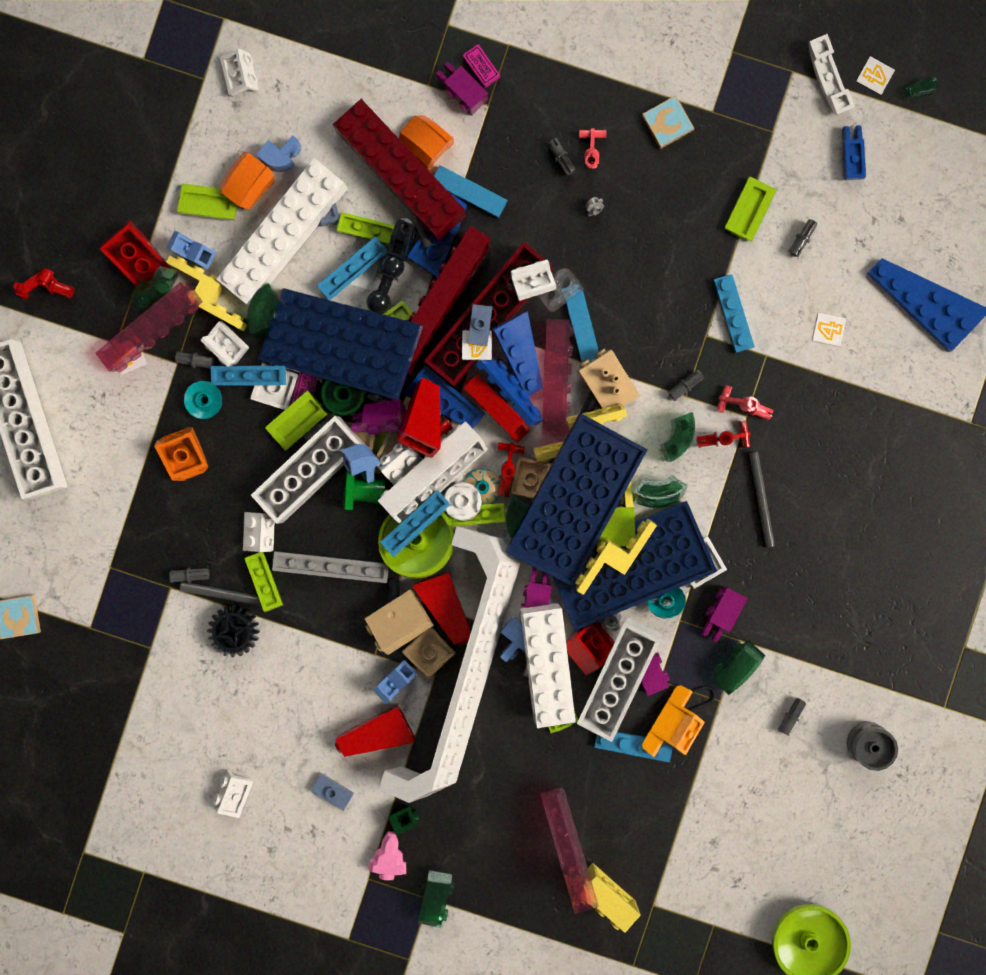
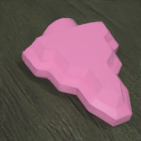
[368,831,406,880]

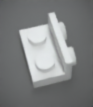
[220,49,258,96]
[213,771,253,818]

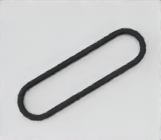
[652,686,715,720]

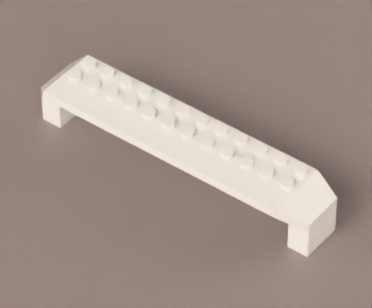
[379,526,521,803]

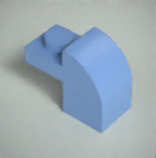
[256,135,302,172]
[166,230,216,270]
[342,444,380,484]
[500,616,525,662]
[373,660,417,704]

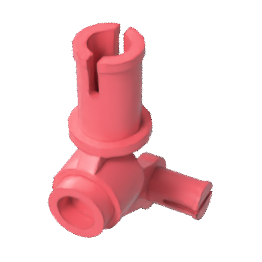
[579,128,606,168]
[716,385,773,420]

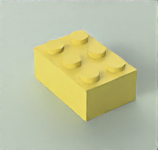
[578,863,640,932]

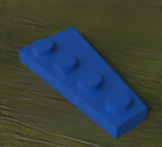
[407,194,467,279]
[492,311,543,396]
[402,365,485,429]

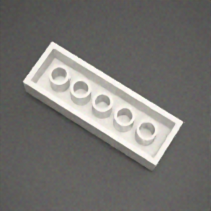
[251,416,365,524]
[378,421,488,524]
[520,603,575,728]
[577,617,663,742]

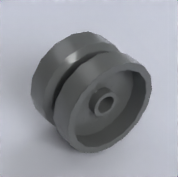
[847,721,898,771]

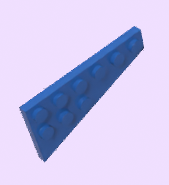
[867,258,986,352]

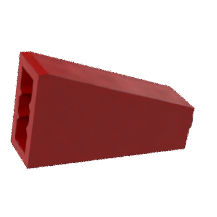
[463,374,531,443]
[397,377,441,458]
[413,571,471,646]
[335,704,416,757]

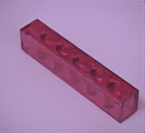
[96,282,203,372]
[541,319,573,437]
[540,788,599,914]

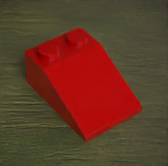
[100,220,171,293]

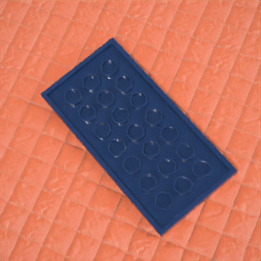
[258,288,423,401]
[505,413,648,586]
[552,501,717,631]

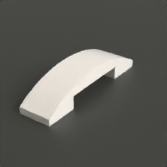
[808,34,855,115]

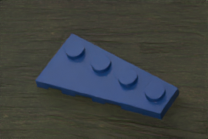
[476,359,543,426]

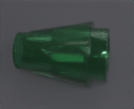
[906,76,938,99]

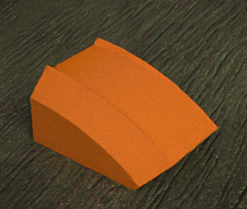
[399,115,454,170]
[219,151,275,210]
[154,427,208,481]

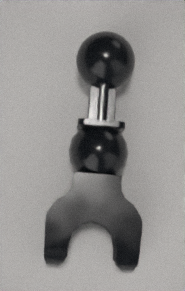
[366,218,417,314]

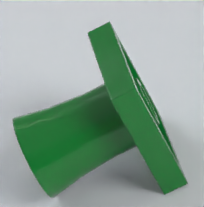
[343,470,385,510]

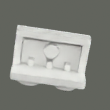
[511,260,556,301]
[201,321,249,366]
[377,443,423,485]
[243,512,275,552]

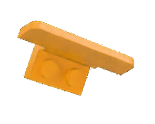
[642,686,705,757]

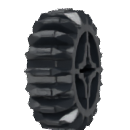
[207,605,260,657]

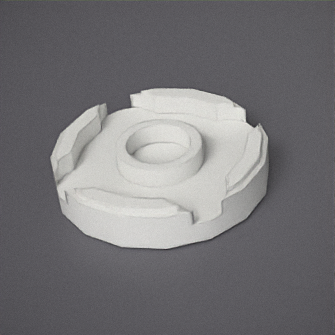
[444,482,482,521]

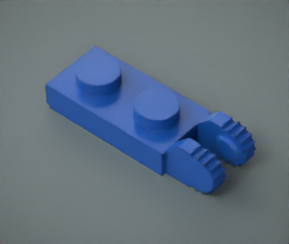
[842,125,866,180]

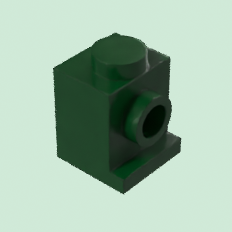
[388,806,420,836]

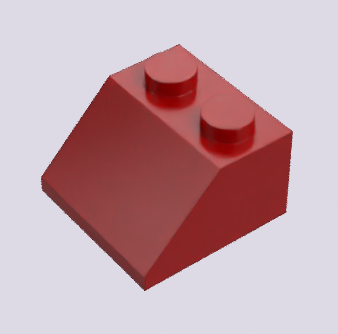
[566,621,615,675]

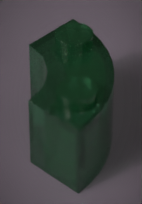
[134,266,179,309]
[247,283,280,338]
[660,412,695,462]
[633,475,688,508]
[506,495,529,539]
[712,640,766,695]
[418,870,454,928]

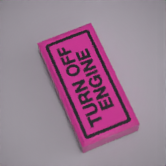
[463,44,500,88]
[292,373,318,404]

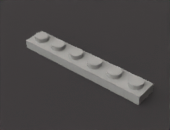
[272,551,389,583]

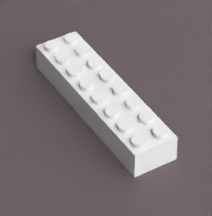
[217,158,348,307]
[0,339,68,499]

